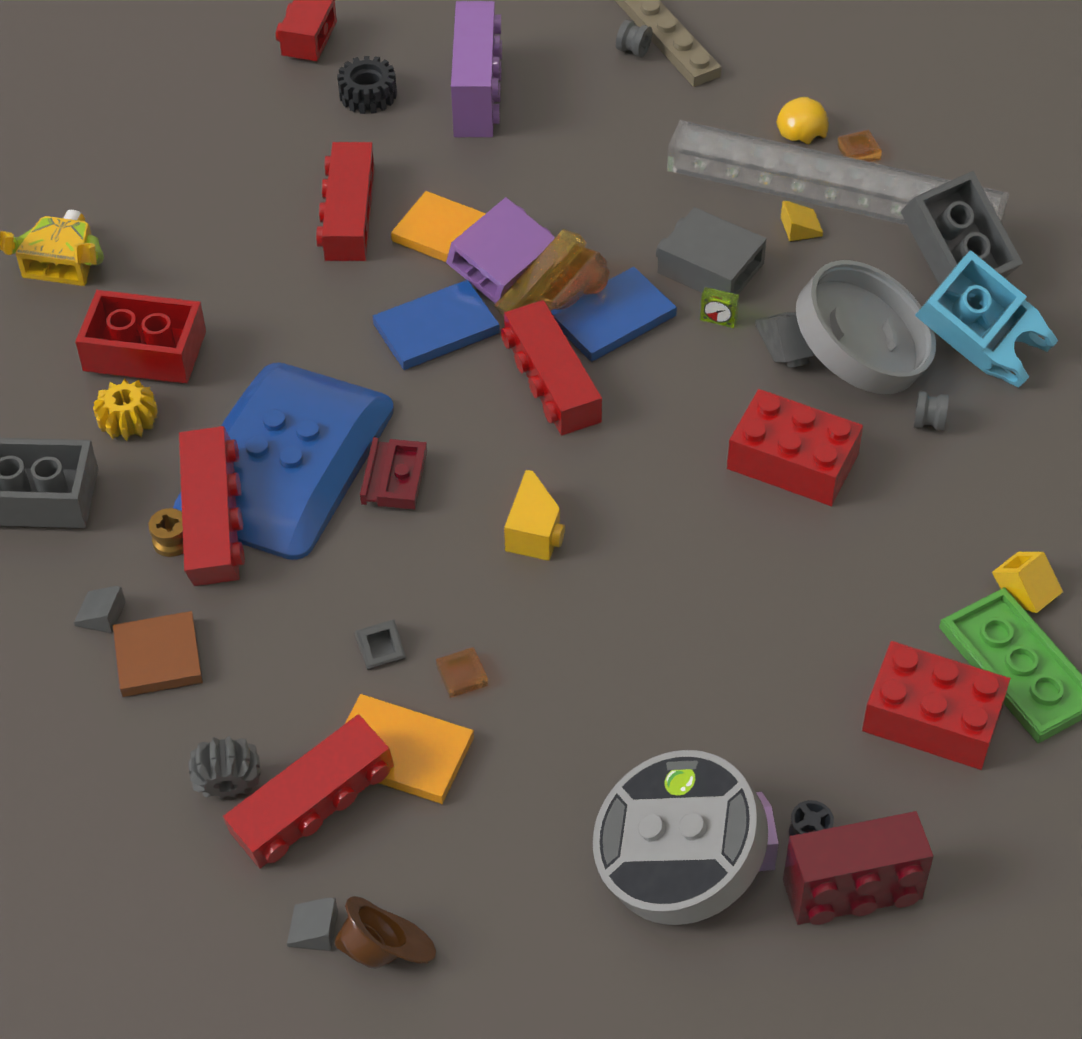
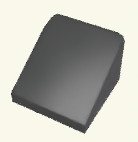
[74,586,126,633]
[354,619,406,669]
[287,898,338,951]

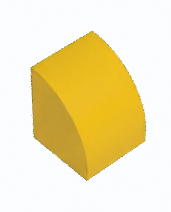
[992,552,1063,613]

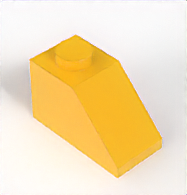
[504,470,565,561]

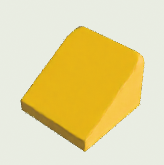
[781,201,823,241]

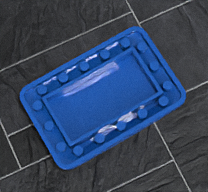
[173,363,394,560]

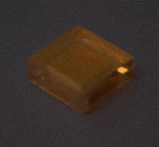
[837,129,882,167]
[436,647,488,698]

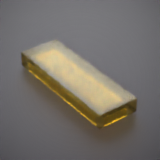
[494,229,587,315]

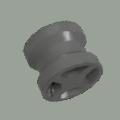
[616,19,652,58]
[914,391,949,431]

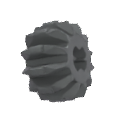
[188,736,261,799]

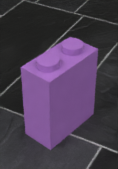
[446,197,558,306]

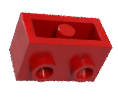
[276,0,337,61]

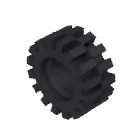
[337,56,397,114]

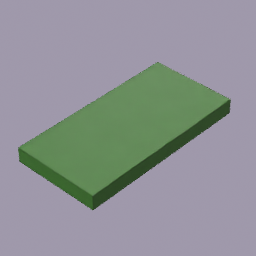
[939,587,1082,743]

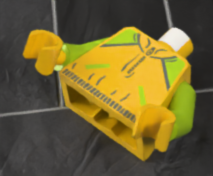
[0,210,104,286]

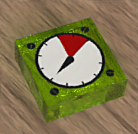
[700,287,739,328]

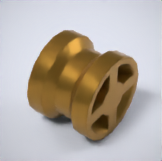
[148,508,184,557]

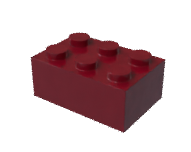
[783,811,934,925]

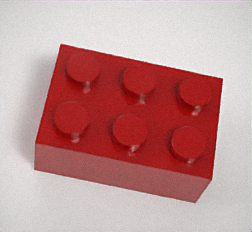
[75,290,206,384]
[727,389,863,507]
[862,641,1011,770]

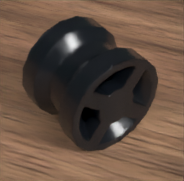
[789,800,834,836]

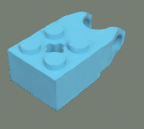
[915,250,1058,388]

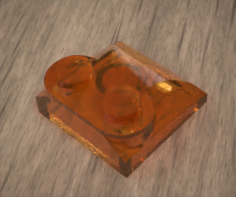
[520,241,610,310]

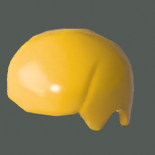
[776,97,829,144]

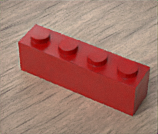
[316,142,375,261]
[501,300,602,436]
[179,426,245,586]
[222,714,394,869]

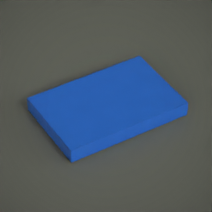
[551,267,677,362]
[372,280,500,370]

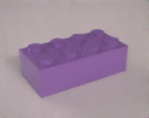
[451,1,502,137]

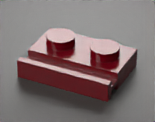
[360,437,427,509]

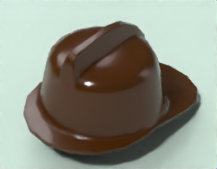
[335,896,436,969]

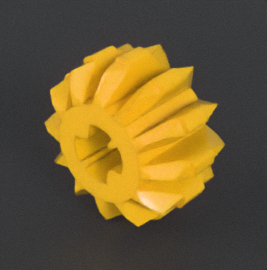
[93,378,158,441]

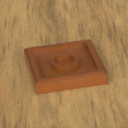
[113,611,203,697]

